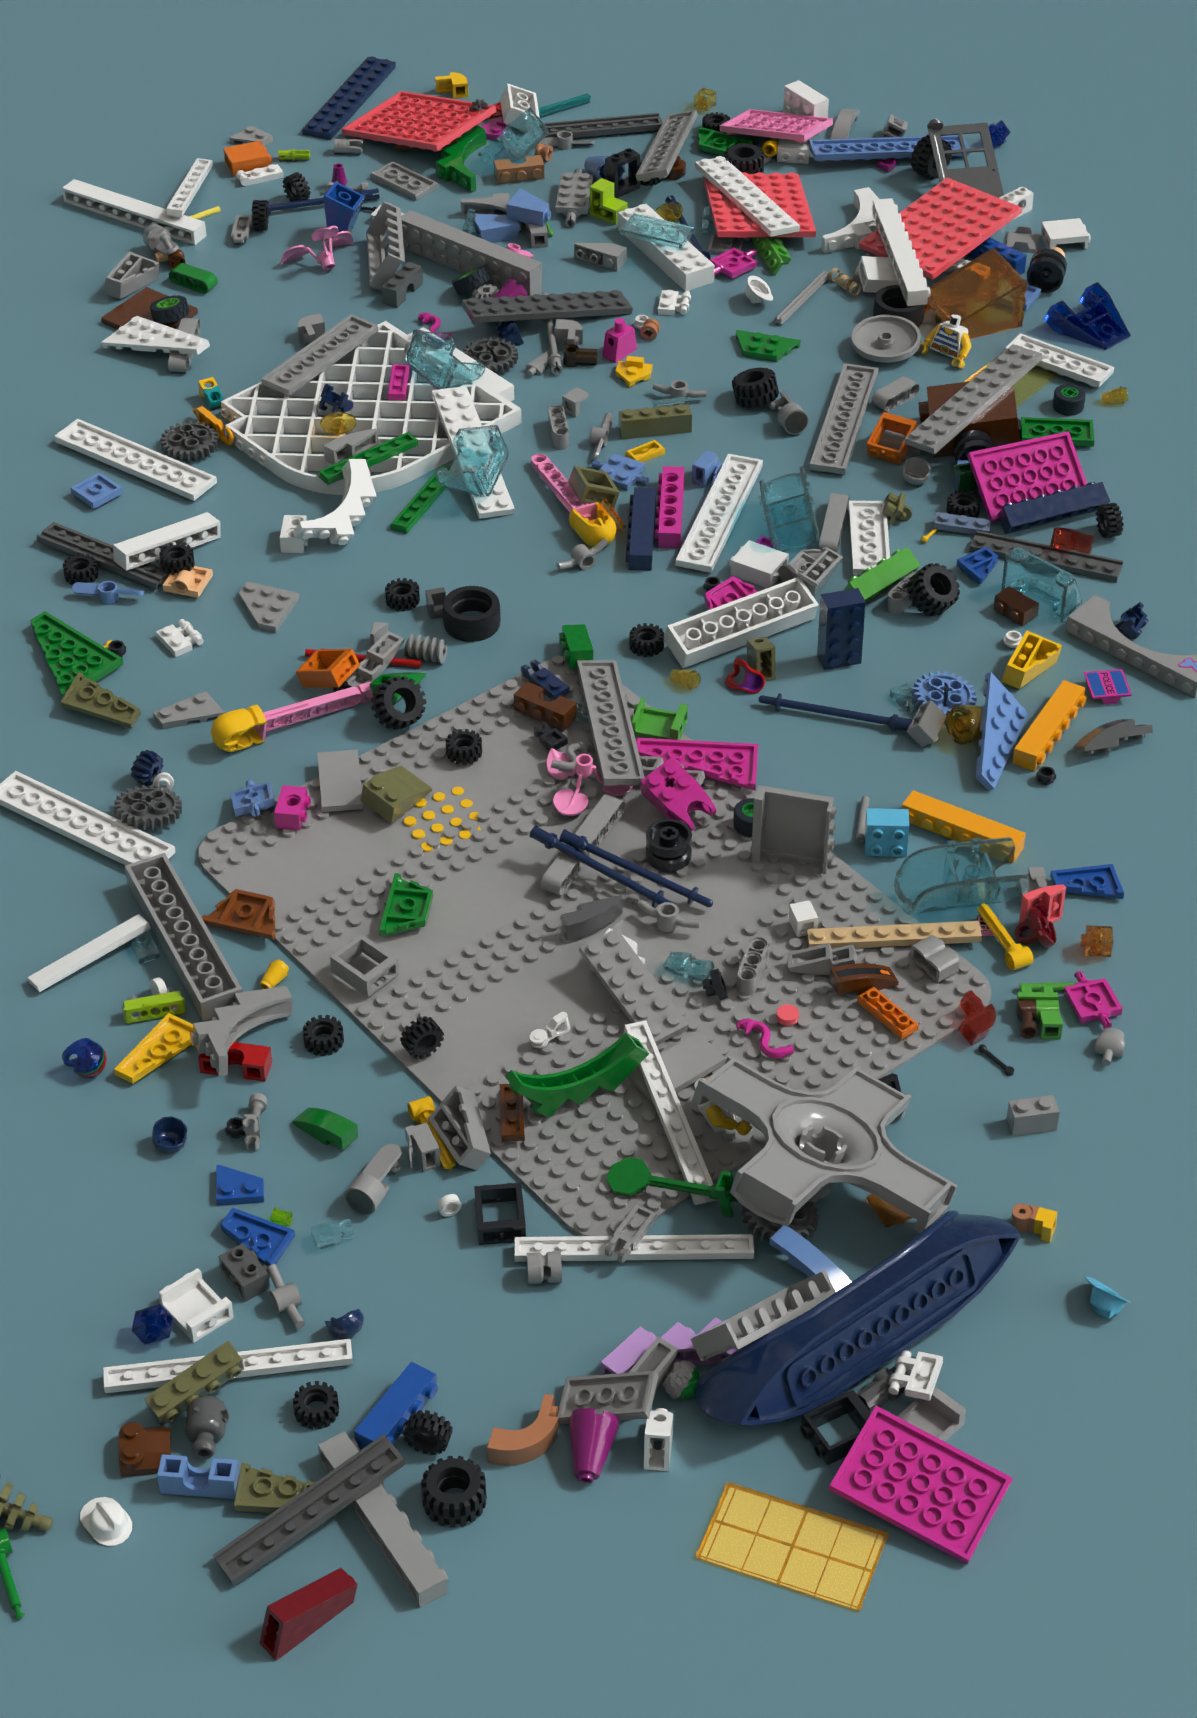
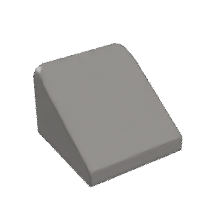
[370,622,389,647]

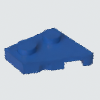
[957,546,998,584]
[216,1165,264,1205]

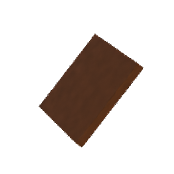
[101,287,198,329]

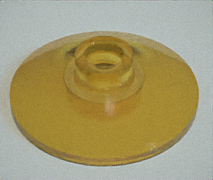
[655,202,683,224]
[320,412,356,435]

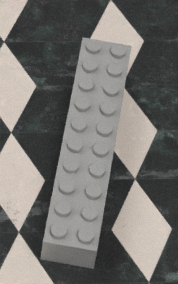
[401,210,543,296]
[125,853,242,1021]

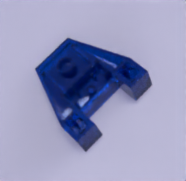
[1043,282,1131,350]

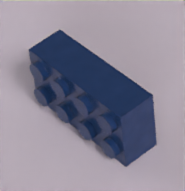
[817,588,866,670]

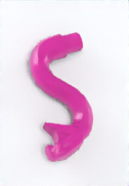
[418,312,452,341]
[736,1019,794,1059]

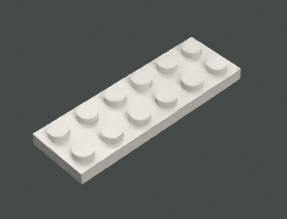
[1005,333,1114,388]
[849,501,890,576]

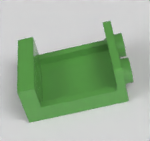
[630,698,688,740]

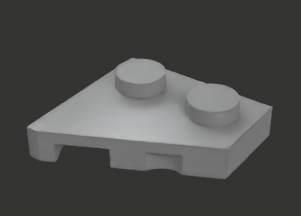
[229,126,274,146]

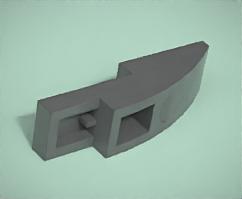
[1074,719,1153,754]

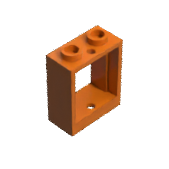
[867,412,917,465]
[296,649,360,688]

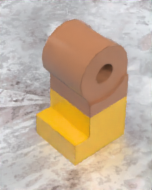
[1011,1203,1057,1243]

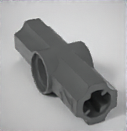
[857,1356,916,1412]

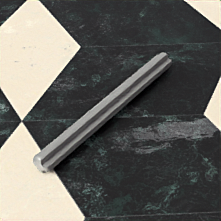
[775,270,829,325]

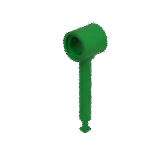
[0,1528,25,1620]

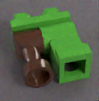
[1016,986,1063,1039]

